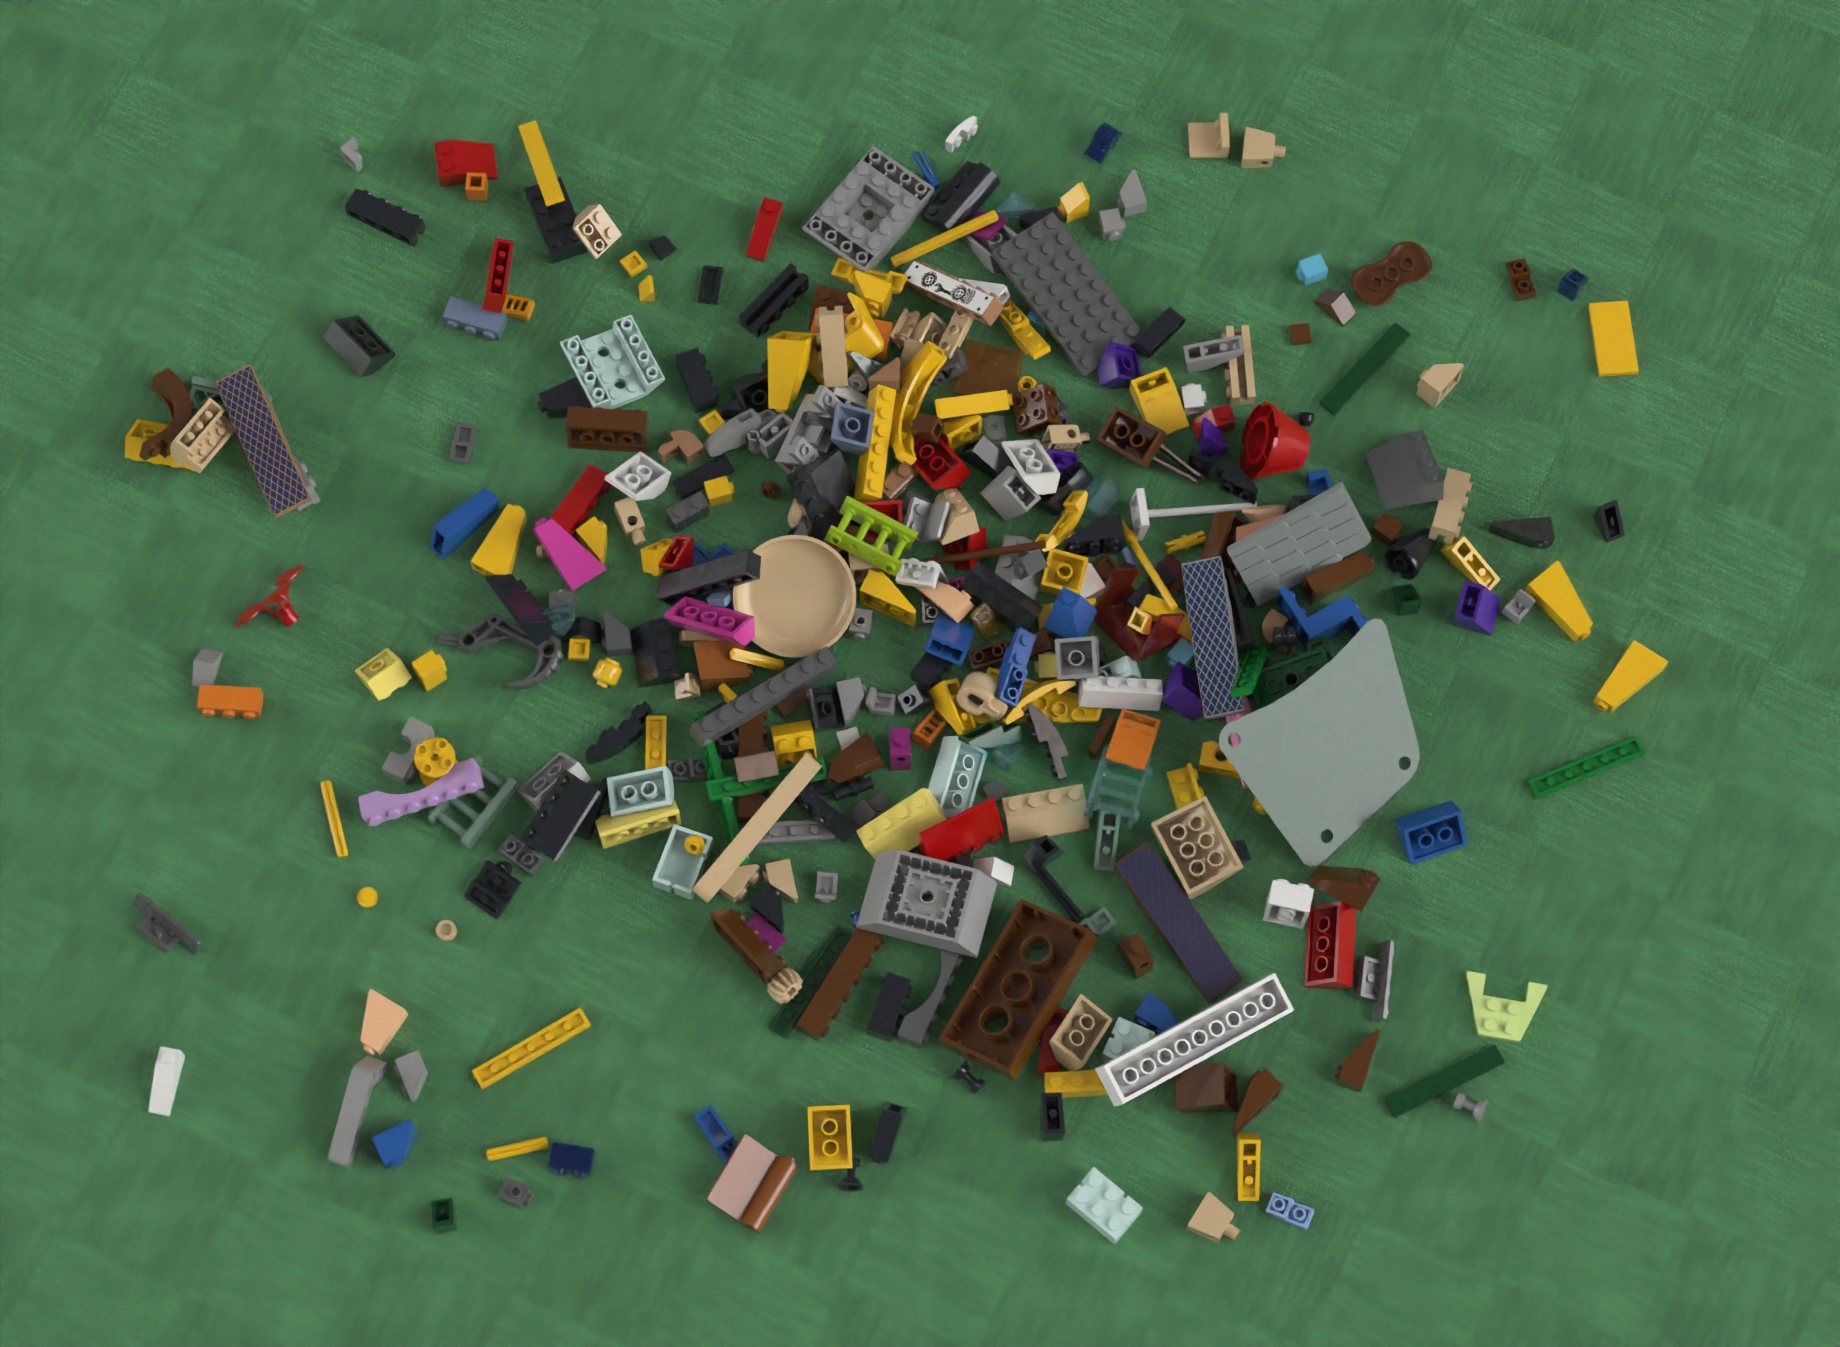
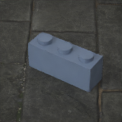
[442,296,508,341]

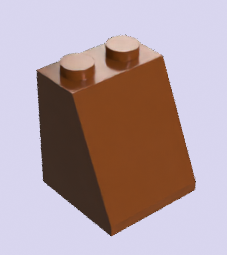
[693,640,753,693]

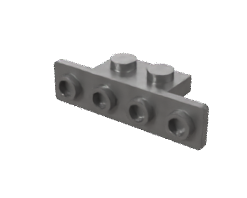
[134,892,201,955]
[1356,939,1395,1023]

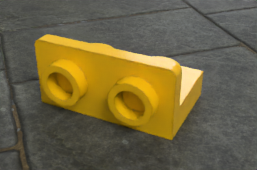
[1166,763,1204,810]

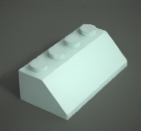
[928,736,988,819]

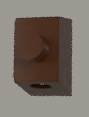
[1115,933,1154,980]

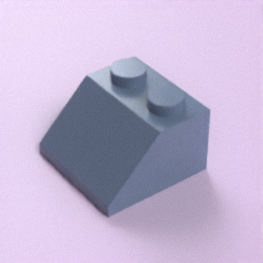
[830,402,874,456]

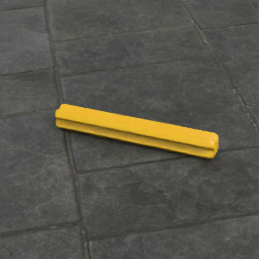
[320,780,348,858]

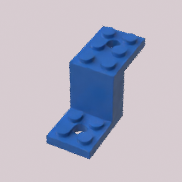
[1275,586,1369,652]

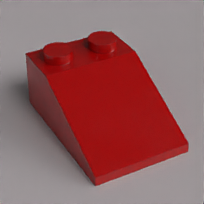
[434,140,498,187]

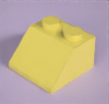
[354,647,412,701]

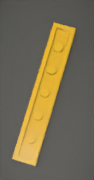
[518,120,565,207]
[471,1007,591,1090]

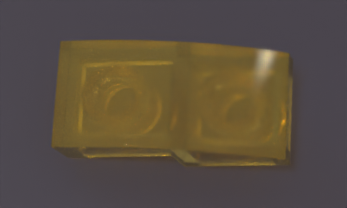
[970,602,1002,642]

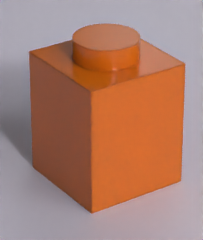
[465,172,488,201]

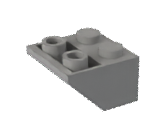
[980,466,1041,521]

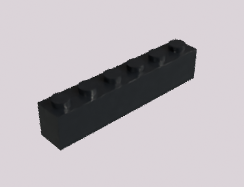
[657,549,761,606]

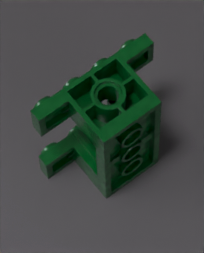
[1253,636,1333,709]

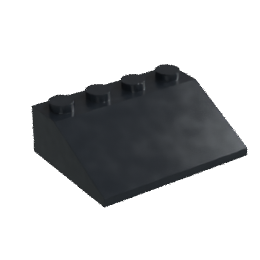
[786,449,860,540]

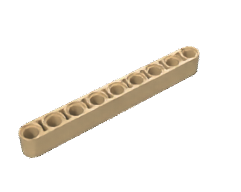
[691,752,822,903]

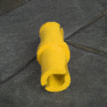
[1165,530,1206,554]

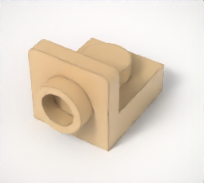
[674,673,701,702]

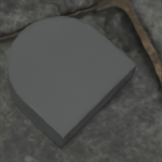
[981,781,1006,803]

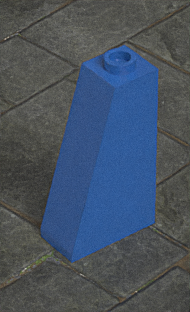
[430,487,499,560]

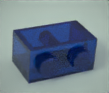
[548,1142,596,1180]

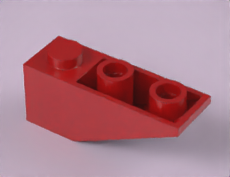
[1037,1008,1068,1074]

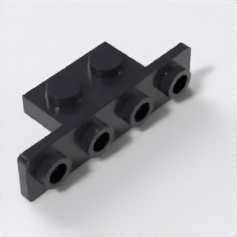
[793,785,857,843]

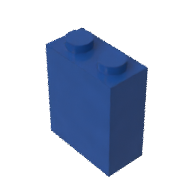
[924,612,975,666]

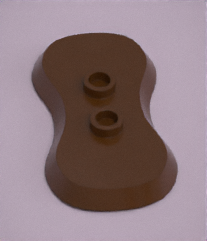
[1351,241,1432,306]

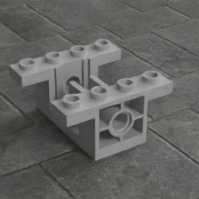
[775,385,842,474]

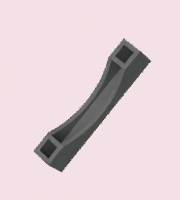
[897,948,963,1049]

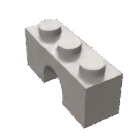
[381,716,435,785]

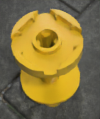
[414,738,458,787]

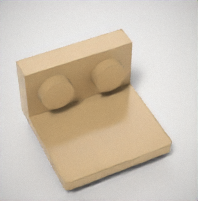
[1188,113,1230,159]

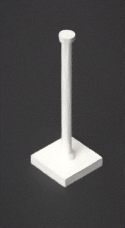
[1129,488,1257,541]

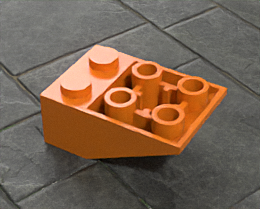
[1105,708,1161,770]

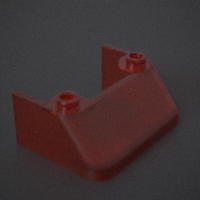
[1094,568,1185,661]

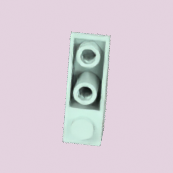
[1074,656,1142,691]

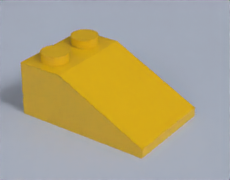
[860,570,916,627]
[807,1105,853,1171]

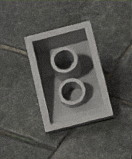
[962,224,1017,274]

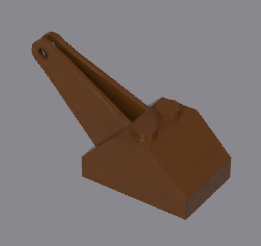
[1096,406,1204,485]

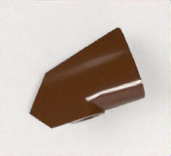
[828,733,884,784]

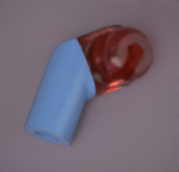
[1120,547,1137,576]

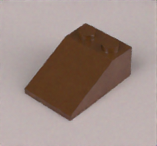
[1307,865,1381,912]
[1231,1068,1283,1137]

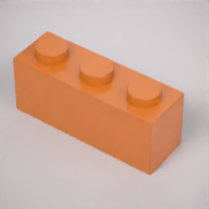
[197,684,264,720]

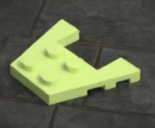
[1466,971,1548,1043]

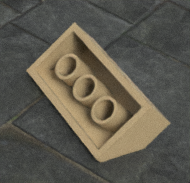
[1002,784,1090,844]

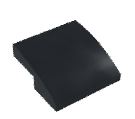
[464,860,521,919]

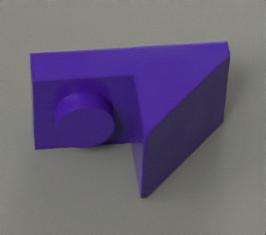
[1046,449,1079,474]

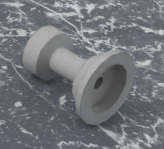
[1453,1092,1489,1123]

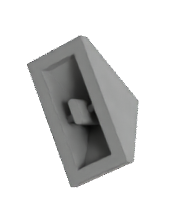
[192,648,223,688]

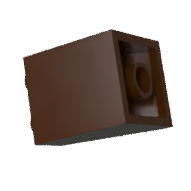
[1173,1062,1238,1113]

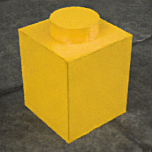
[704,476,735,507]

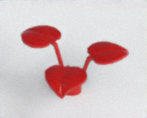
[235,564,304,629]

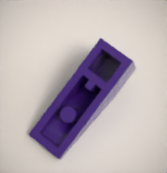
[1198,418,1228,457]

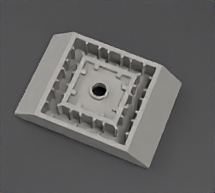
[802,146,935,273]
[856,849,997,958]

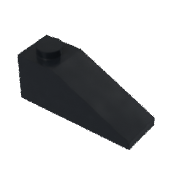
[574,777,608,840]

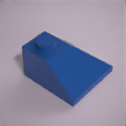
[1044,587,1097,638]
[372,1119,417,1169]

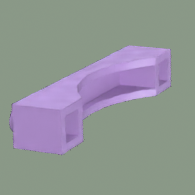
[358,758,484,827]

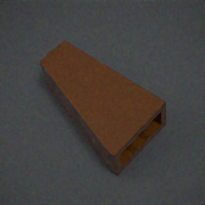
[1300,551,1375,606]

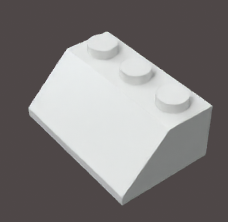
[1001,439,1060,495]

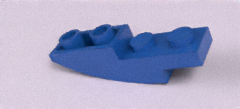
[997,627,1037,708]

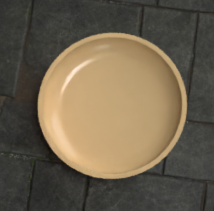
[733,535,856,657]

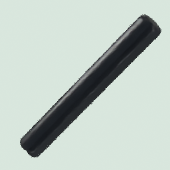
[1025,860,1084,922]

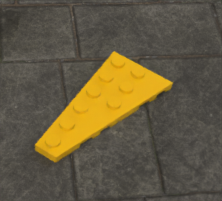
[972,667,1103,724]

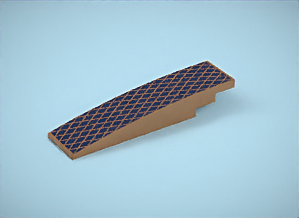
[215,364,311,519]

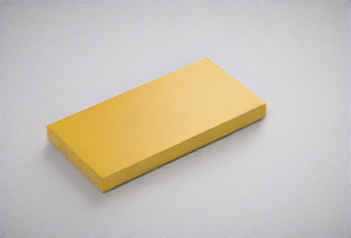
[1588,301,1639,377]

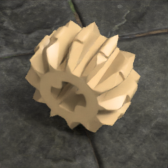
[767,968,803,1004]

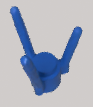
[911,151,940,192]

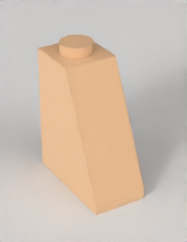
[360,989,408,1056]

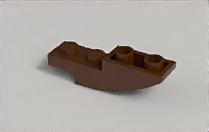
[968,630,1052,671]

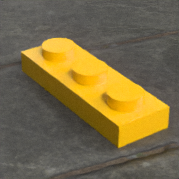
[645,716,667,770]

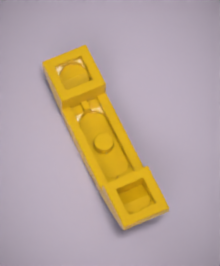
[831,258,908,294]
[1031,490,1088,552]
[1139,594,1193,645]
[1000,679,1076,725]

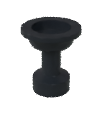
[950,1060,986,1095]
[838,1156,863,1192]

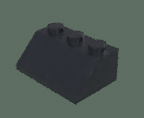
[630,618,679,688]

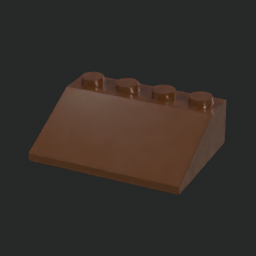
[710,908,787,987]

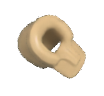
[957,672,1008,721]

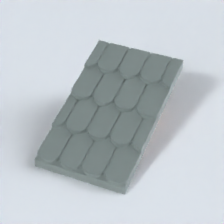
[1227,482,1371,606]

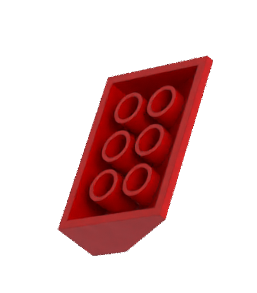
[919,797,1003,862]

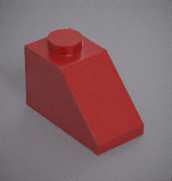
[1190,404,1236,441]

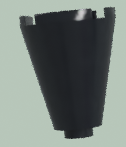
[1384,528,1437,580]

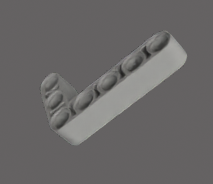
[328,1056,388,1168]

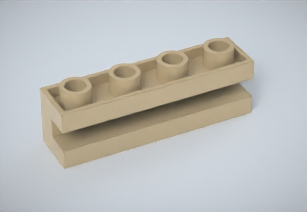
[815,306,848,387]
[1221,325,1256,406]
[1428,468,1472,545]

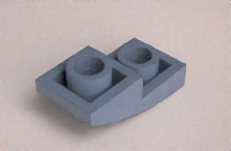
[707,587,733,607]

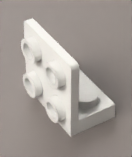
[895,558,949,589]

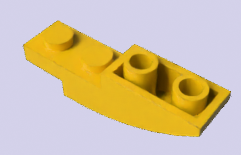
[998,298,1051,360]

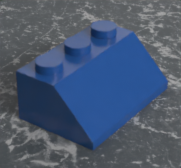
[1395,800,1467,865]

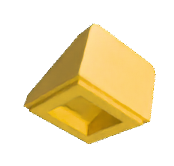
[638,275,655,302]
[1127,607,1152,635]

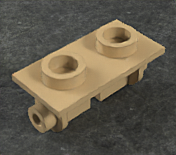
[889,308,921,349]

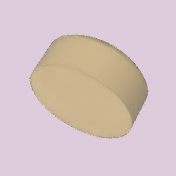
[436,920,457,942]

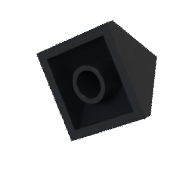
[806,688,844,733]

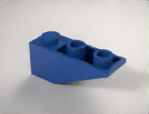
[1134,993,1178,1035]

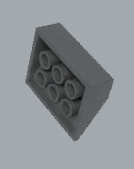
[1365,430,1444,509]

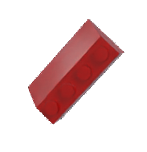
[1304,901,1356,990]

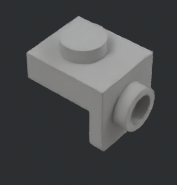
[1501,589,1536,624]
[865,687,898,716]
[815,870,839,903]

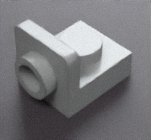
[340,137,363,172]

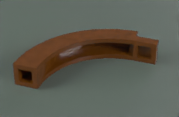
[139,368,192,461]

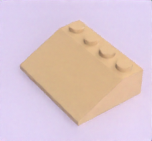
[1151,796,1244,900]

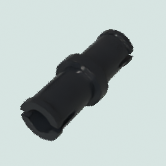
[832,776,874,802]

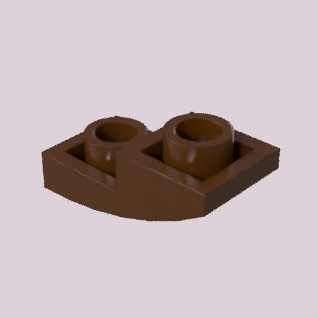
[1506,258,1536,301]

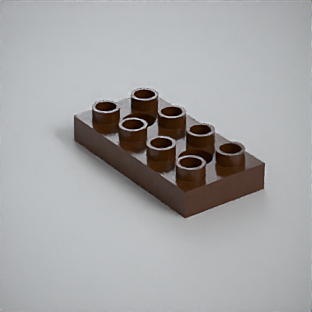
[939,899,1097,1081]

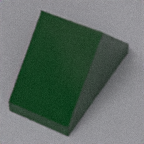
[1392,584,1422,616]
[431,1198,457,1234]

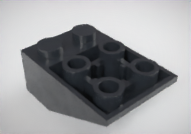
[1063,514,1124,557]

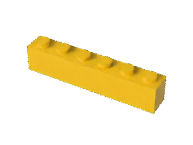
[854,384,896,502]

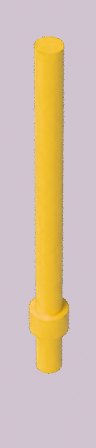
[1122,520,1178,610]

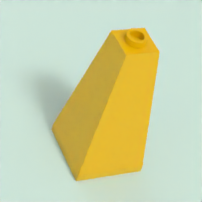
[767,331,817,412]

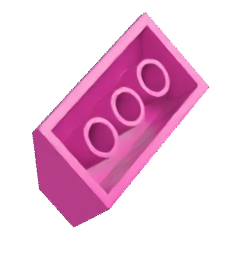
[664,596,755,646]

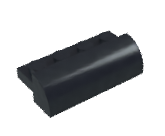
[921,160,1001,233]

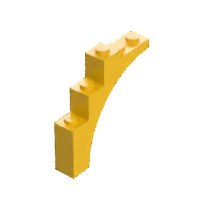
[889,341,947,465]

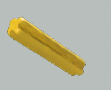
[729,648,785,671]
[486,1137,549,1161]

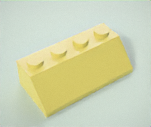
[856,788,947,860]
[595,797,682,849]

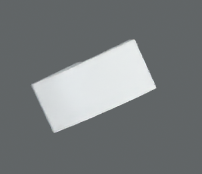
[945,116,978,153]

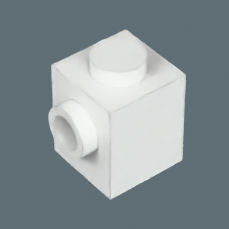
[1180,383,1206,416]

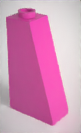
[532,517,607,591]

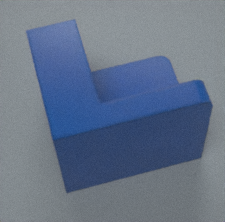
[1306,468,1333,495]

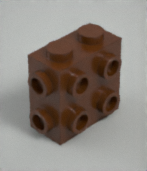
[1012,383,1060,437]

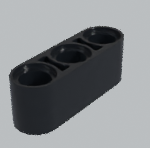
[1133,307,1186,358]
[1040,462,1093,516]

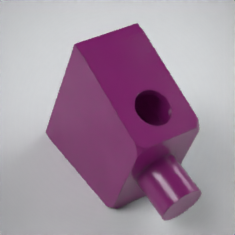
[889,728,911,771]

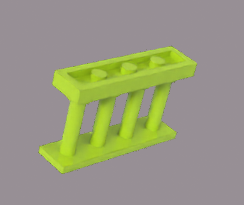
[824,496,919,577]

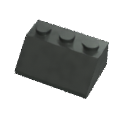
[323,315,396,377]

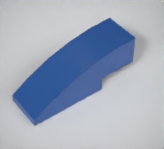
[693,1104,738,1165]

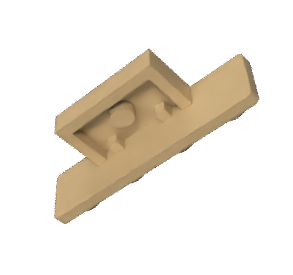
[938,311,974,359]

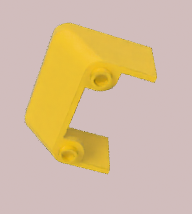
[807,292,884,385]

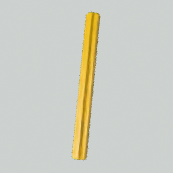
[890,210,999,267]

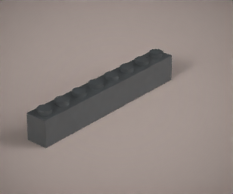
[690,646,838,748]

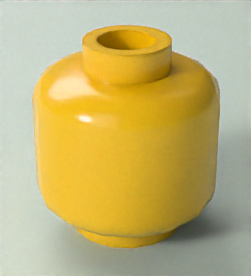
[593,657,622,689]

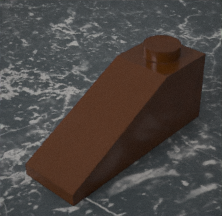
[1334,1029,1381,1093]

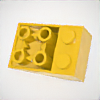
[1129,367,1189,435]

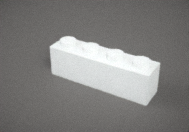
[1078,676,1163,711]

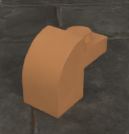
[658,430,705,465]
[1260,608,1297,655]

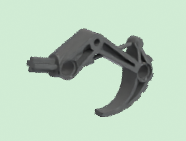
[439,613,564,690]

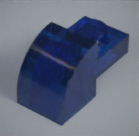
[1084,122,1123,164]

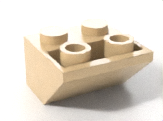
[573,204,622,259]

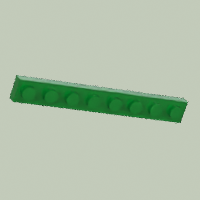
[691,710,749,866]

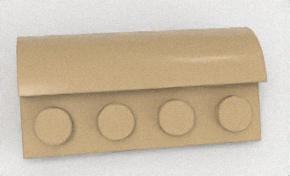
[170,398,236,474]

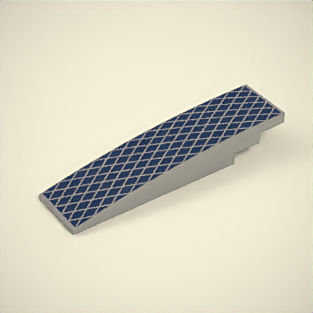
[1181,556,1245,720]

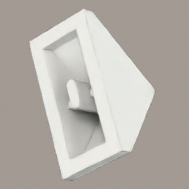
[1080,563,1106,599]
[972,857,1014,887]

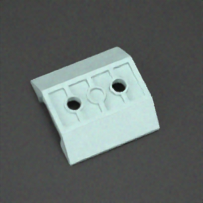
[560,315,665,409]

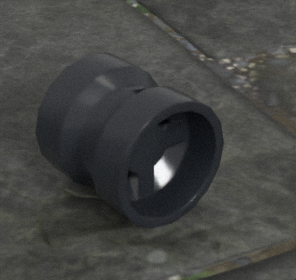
[1273,626,1296,647]

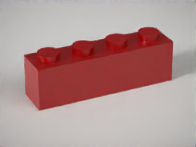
[482,238,514,314]
[550,464,612,538]

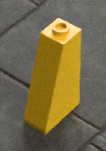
[935,390,1013,420]
[470,503,527,576]
[1525,560,1593,643]
[1593,640,1669,713]

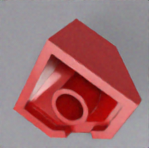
[941,526,986,571]

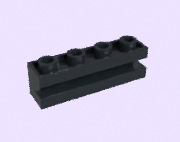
[345,188,426,247]
[739,263,809,338]

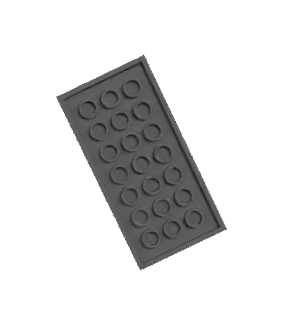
[991,212,1143,378]

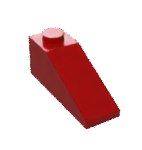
[746,197,783,262]

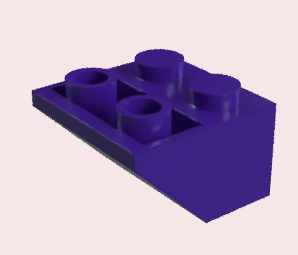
[1452,581,1501,636]

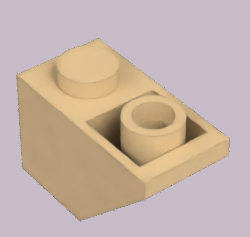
[718,864,760,904]

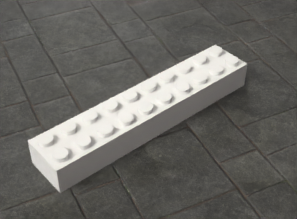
[1095,973,1294,1107]

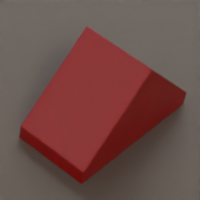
[658,535,694,570]

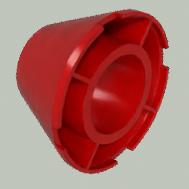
[1239,401,1310,480]

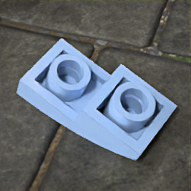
[1266,1192,1314,1230]

